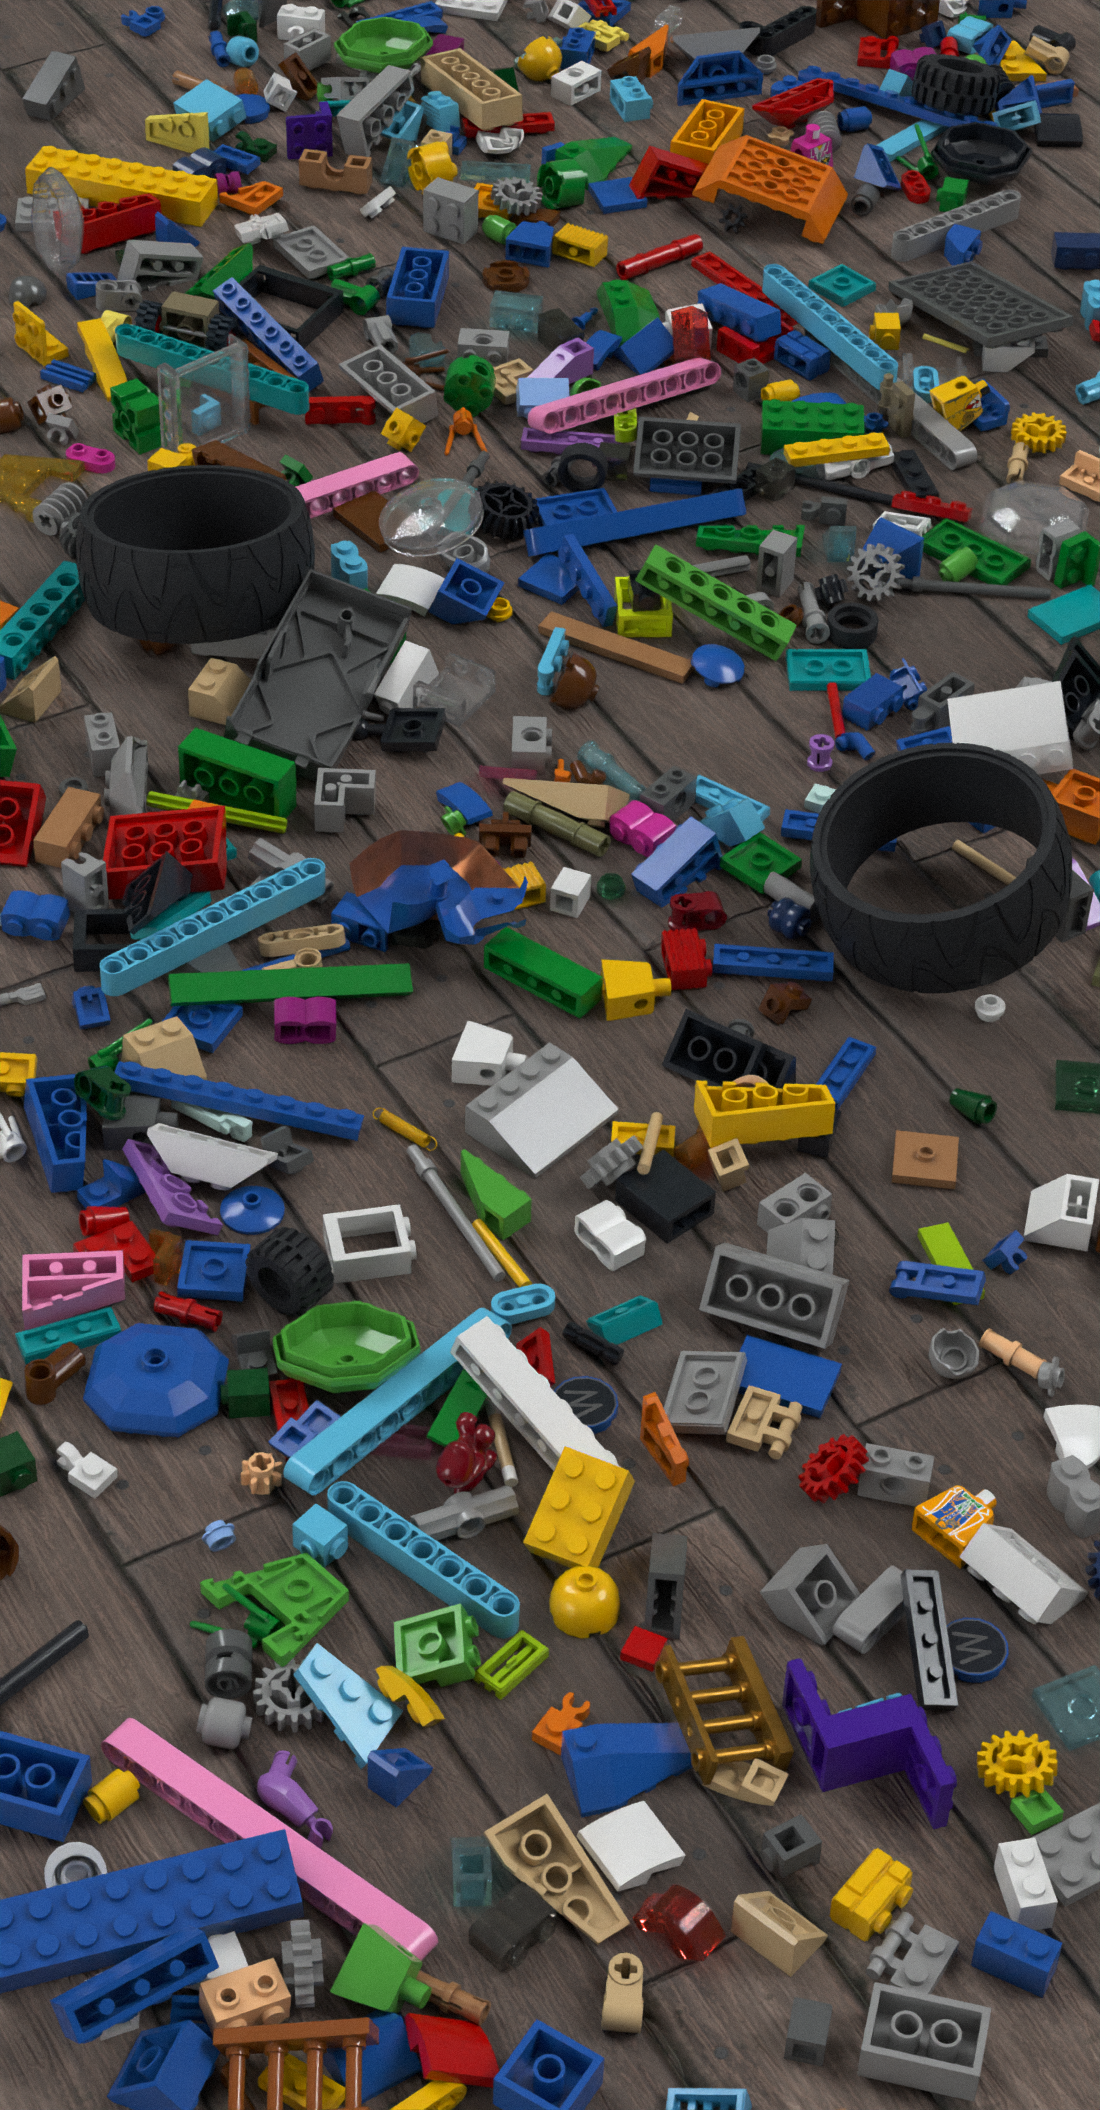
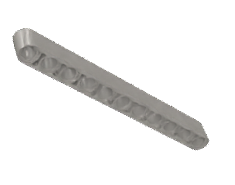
[805,329,977,470]

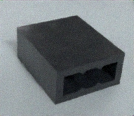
[615,1149,716,1244]

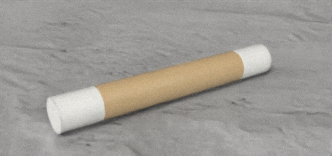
[485,1401,518,1487]

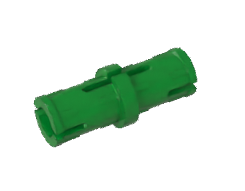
[327,253,376,281]

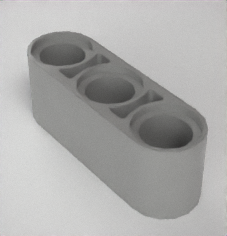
[832,1565,906,1654]

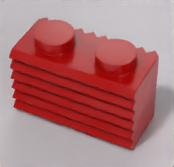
[661,928,712,990]

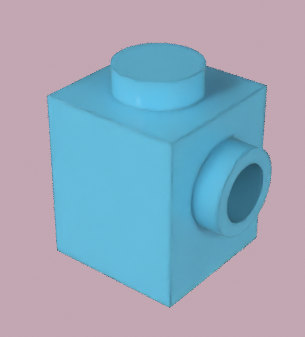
[292,1504,348,1568]

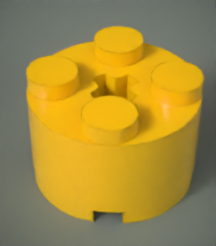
[407,141,458,194]

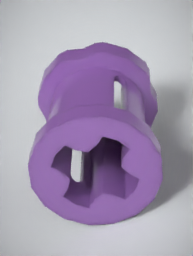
[807,734,834,772]

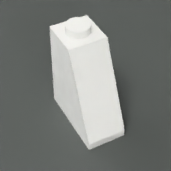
[374,640,441,714]

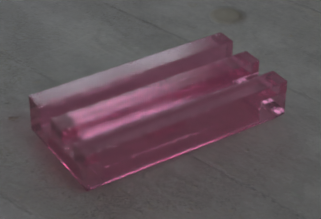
[479,765,538,780]
[369,1424,433,1460]

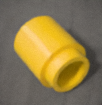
[761,379,800,401]
[83,1769,140,1824]

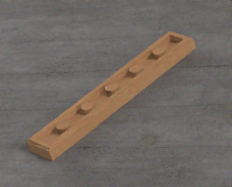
[538,611,695,684]

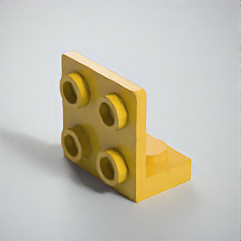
[13,301,69,366]

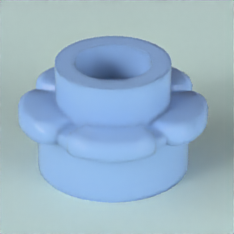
[202,1520,236,1552]

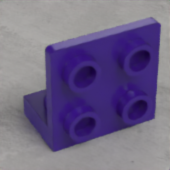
[286,101,333,160]

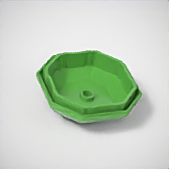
[334,17,433,73]
[272,1301,421,1393]

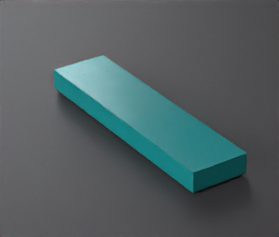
[130,891,212,940]

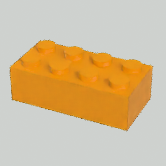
[670,99,744,164]

